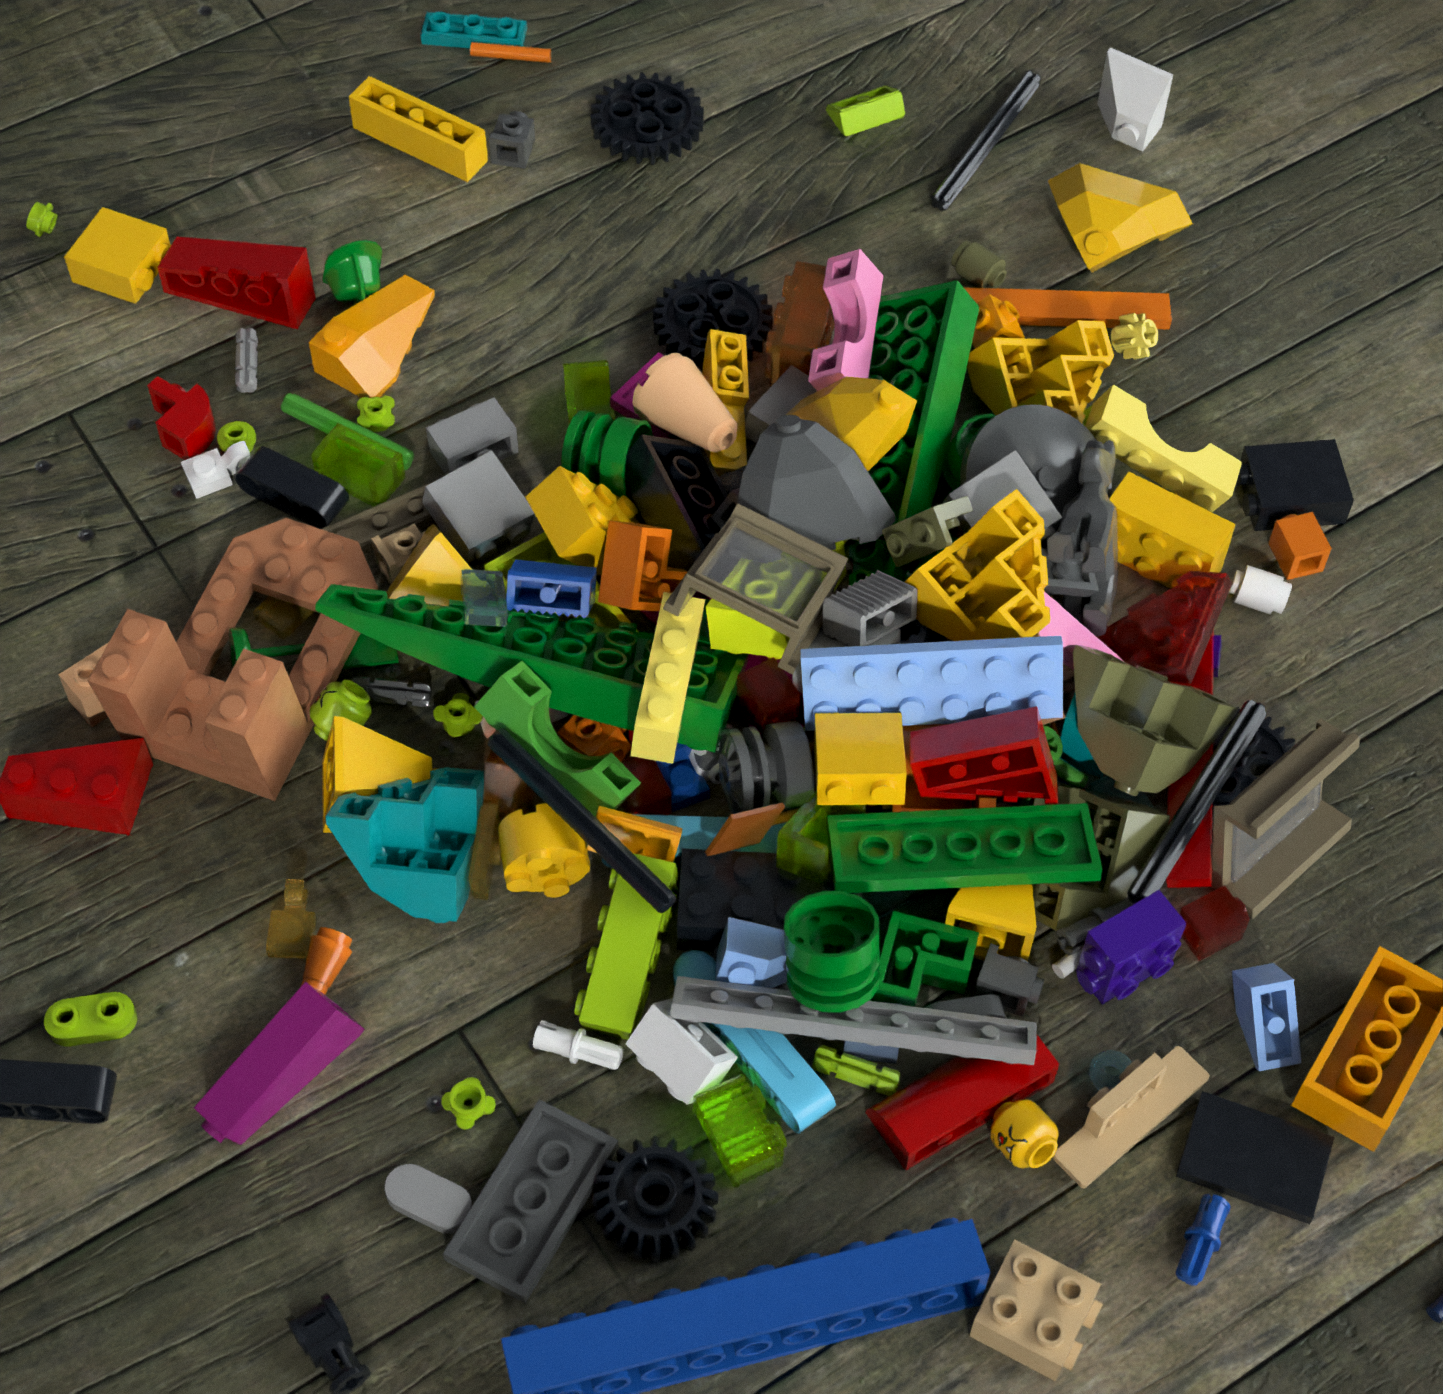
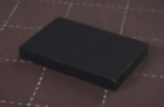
[1176,1091,1335,1224]

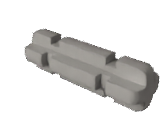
[235,327,258,393]

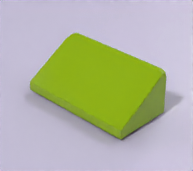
[825,85,905,136]

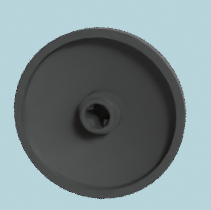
[960,404,1112,549]

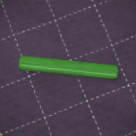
[281,393,415,470]

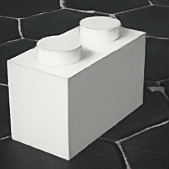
[625,999,738,1105]

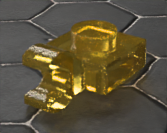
[266,879,317,959]

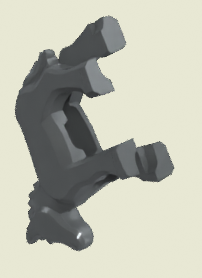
[1047,440,1118,636]

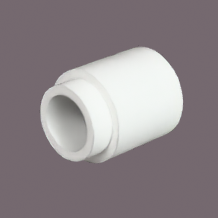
[1229,565,1292,614]

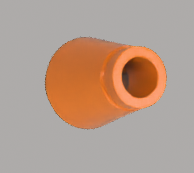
[300,927,352,995]

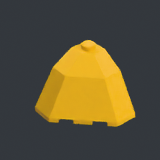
[1048,163,1193,273]
[967,320,1114,423]
[786,376,917,471]
[905,489,1051,641]

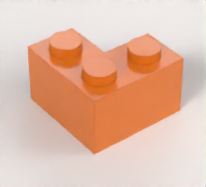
[598,520,693,611]

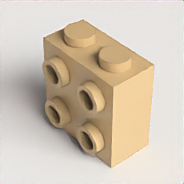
[969,1240,1103,1381]

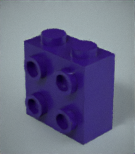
[1076,890,1187,1005]

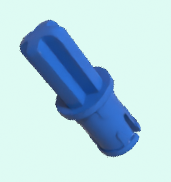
[1175,1194,1231,1286]

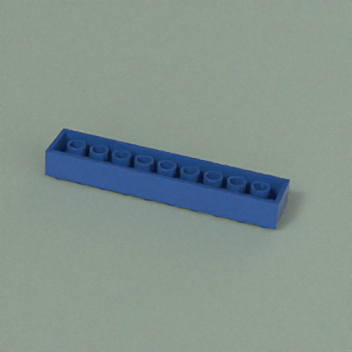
[501,1218,990,1394]

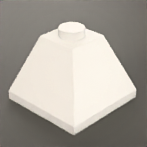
[1097,48,1173,152]

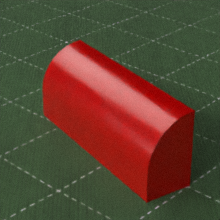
[865,1035,1059,1171]

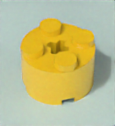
[498,803,590,898]

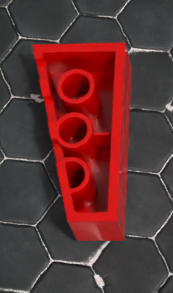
[157,236,316,330]

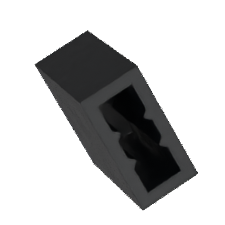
[1236,439,1354,531]

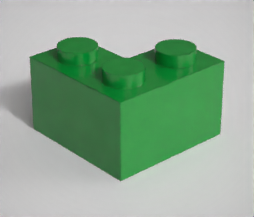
[870,911,979,1007]

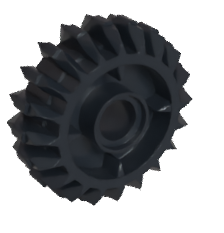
[592,1135,718,1264]

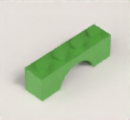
[474,661,641,817]

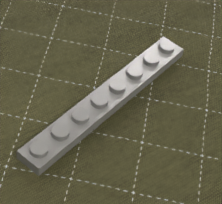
[670,976,1037,1065]

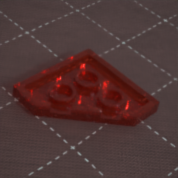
[1090,571,1232,684]

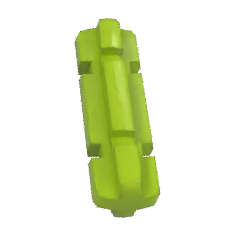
[813,1045,900,1096]

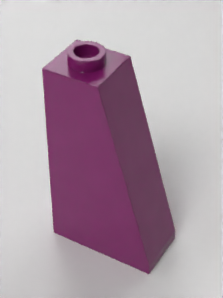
[194,981,365,1145]

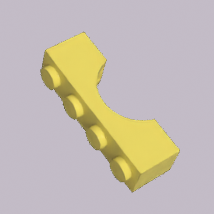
[1085,385,1242,512]
[630,592,705,764]

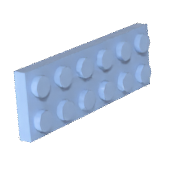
[800,636,1063,731]

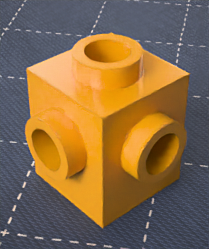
[972,294,1025,349]

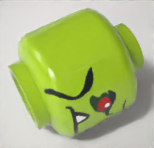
[309,680,372,741]

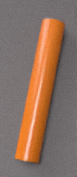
[470,42,551,63]

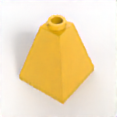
[386,524,493,608]
[322,716,438,833]
[945,884,1037,962]

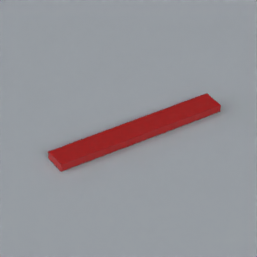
[1166,603,1214,888]

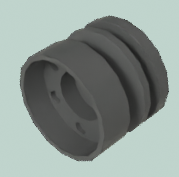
[719,720,814,814]

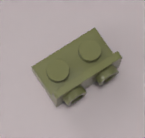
[882,496,973,567]

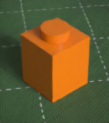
[1268,512,1332,580]

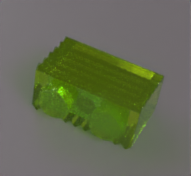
[693,1074,787,1188]

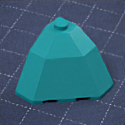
[326,767,487,923]

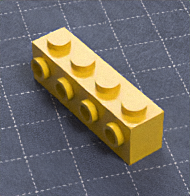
[348,76,488,182]

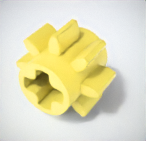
[1111,313,1158,359]

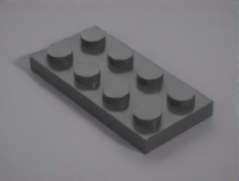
[443,1099,619,1304]

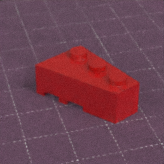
[910,706,1058,805]
[0,738,153,835]

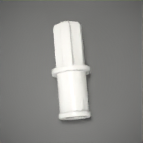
[533,1020,624,1070]

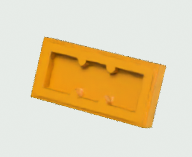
[587,806,683,862]

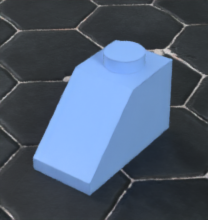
[715,917,787,988]
[1232,963,1301,1071]

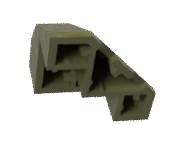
[1073,644,1239,796]
[1009,782,1170,931]

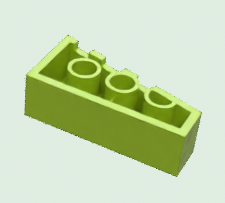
[574,853,680,1040]

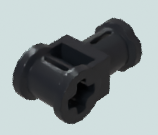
[285,1293,371,1394]

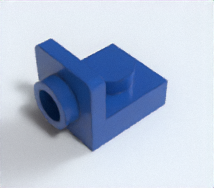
[652,743,710,813]

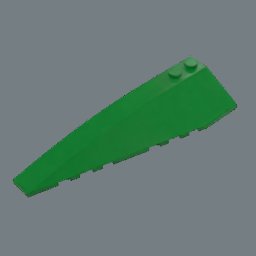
[848,280,980,586]
[315,584,750,753]

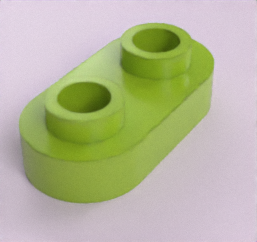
[44,992,137,1047]

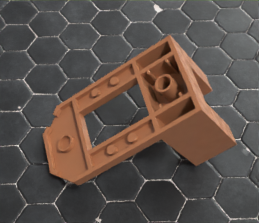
[87,518,379,801]

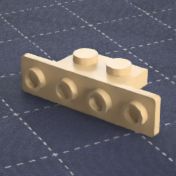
[1053,1046,1210,1188]

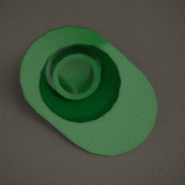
[322,240,382,306]

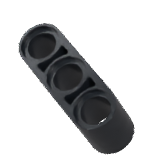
[234,446,349,529]
[0,1059,117,1124]

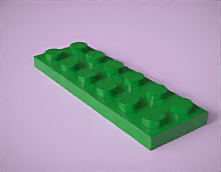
[827,803,1102,893]

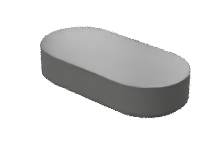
[385,1164,472,1234]

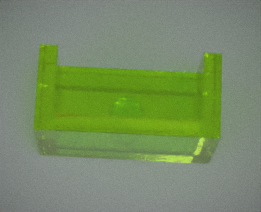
[563,360,616,424]
[311,423,406,507]
[776,791,866,884]

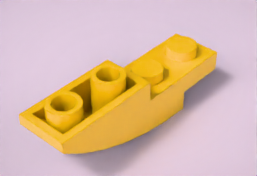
[702,329,749,479]

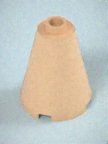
[632,353,737,452]

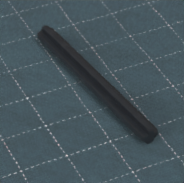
[931,70,1041,211]
[1127,700,1266,904]
[487,728,676,913]

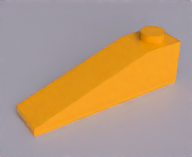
[308,275,435,398]

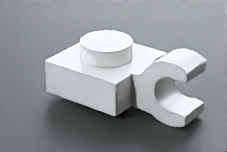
[181,441,250,499]

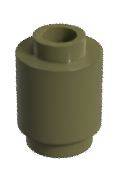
[951,241,1007,288]

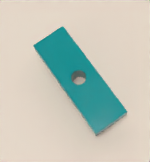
[420,11,527,48]

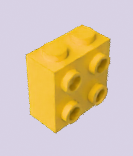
[64,207,171,304]
[814,713,907,805]

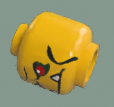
[990,1099,1059,1168]

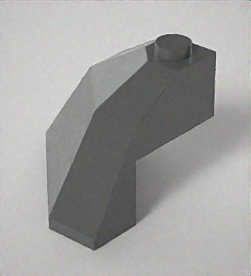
[728,415,895,565]

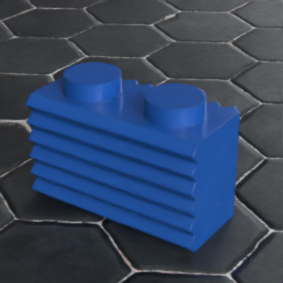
[506,559,597,618]

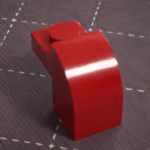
[147,376,216,460]

